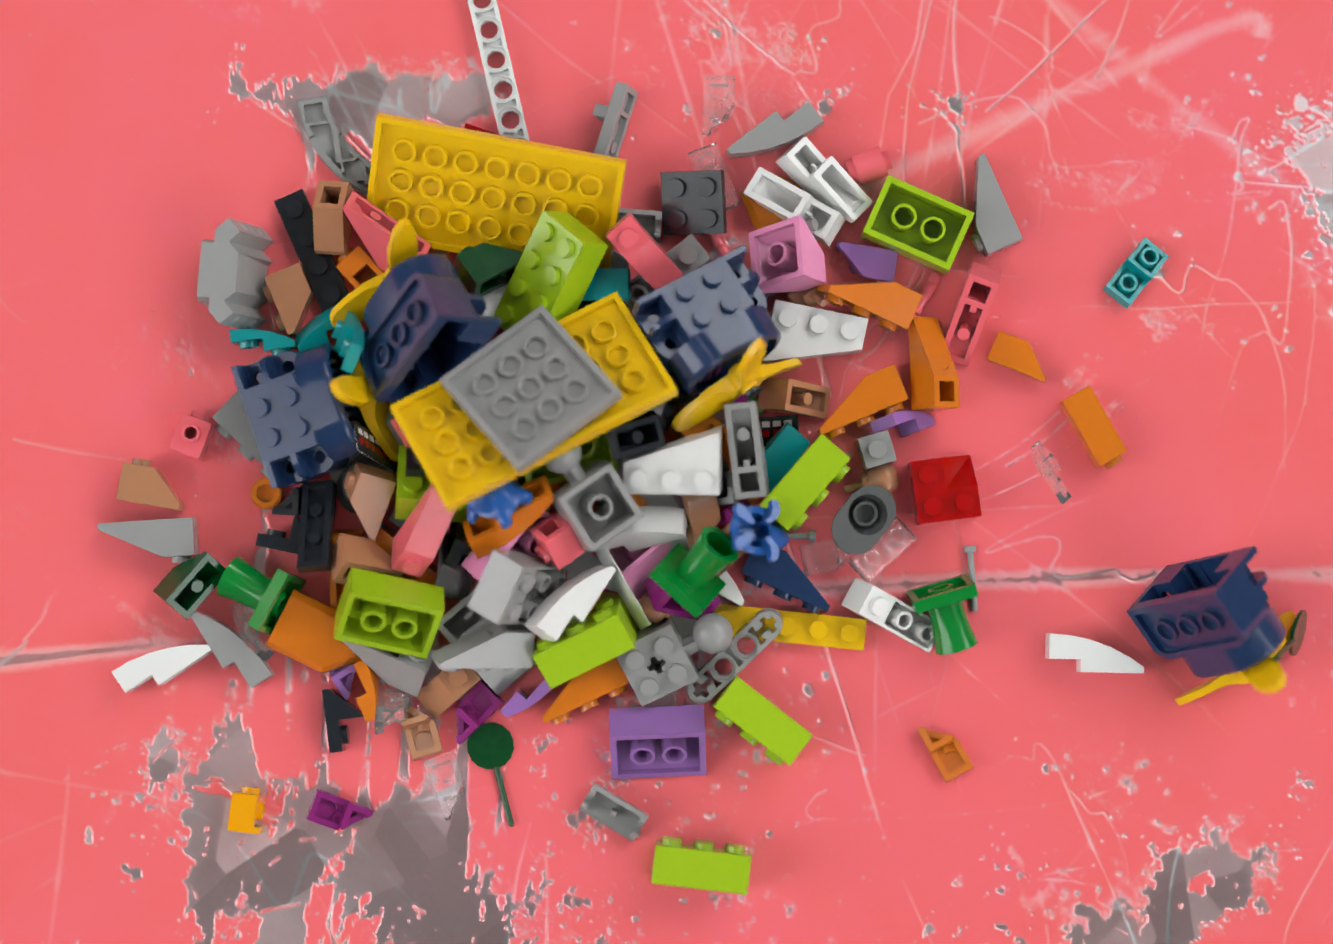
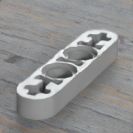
[687,608,783,703]

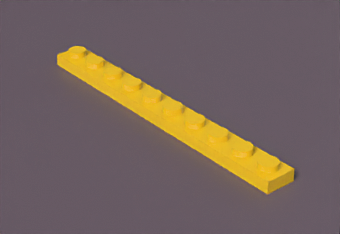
[591,591,867,651]

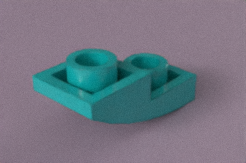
[1102,237,1169,309]
[582,268,631,301]
[295,305,336,352]
[331,311,365,374]
[229,329,298,356]
[764,422,810,491]

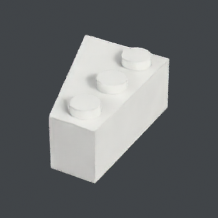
[762,300,868,364]
[623,425,723,495]

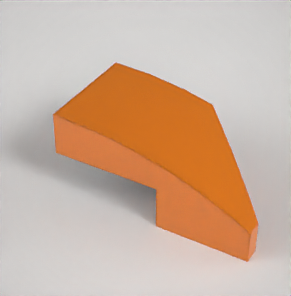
[987,331,1047,383]
[353,660,380,723]
[917,727,974,783]

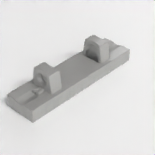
[593,82,638,158]

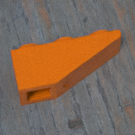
[817,281,922,332]
[909,316,960,411]
[818,364,909,439]
[542,657,629,726]

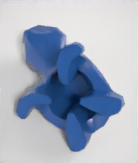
[467,480,533,529]
[729,499,790,562]

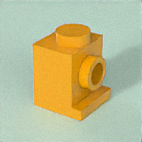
[227,786,265,834]

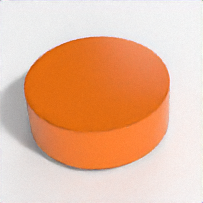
[250,477,283,509]

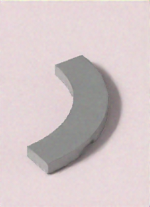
[297,96,371,196]

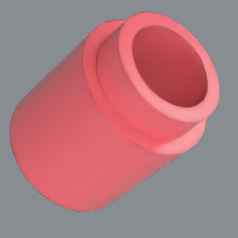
[844,146,893,186]

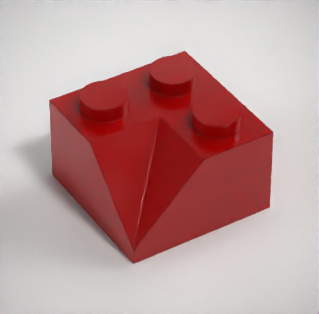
[908,455,982,525]

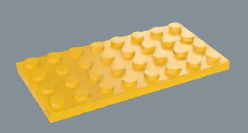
[366,112,627,269]
[389,291,678,513]

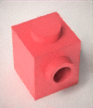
[169,410,215,461]
[530,512,584,570]

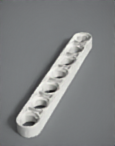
[468,0,530,141]

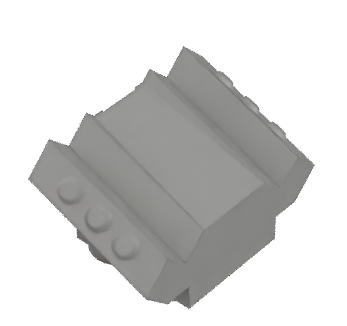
[197,218,274,329]

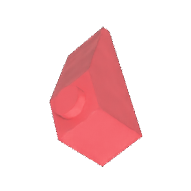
[342,191,431,272]
[606,212,685,290]
[945,261,1002,367]
[391,484,456,578]

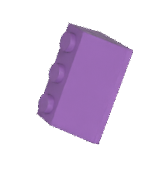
[609,704,707,779]

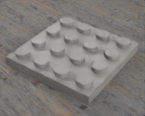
[440,305,622,474]

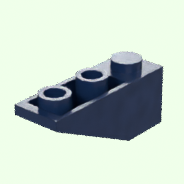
[740,549,830,614]

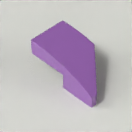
[835,242,898,282]
[869,410,936,438]
[500,679,553,717]

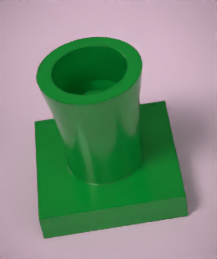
[648,526,738,618]
[217,556,306,634]
[906,574,979,655]

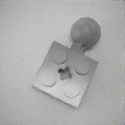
[544,446,643,552]
[616,613,733,707]

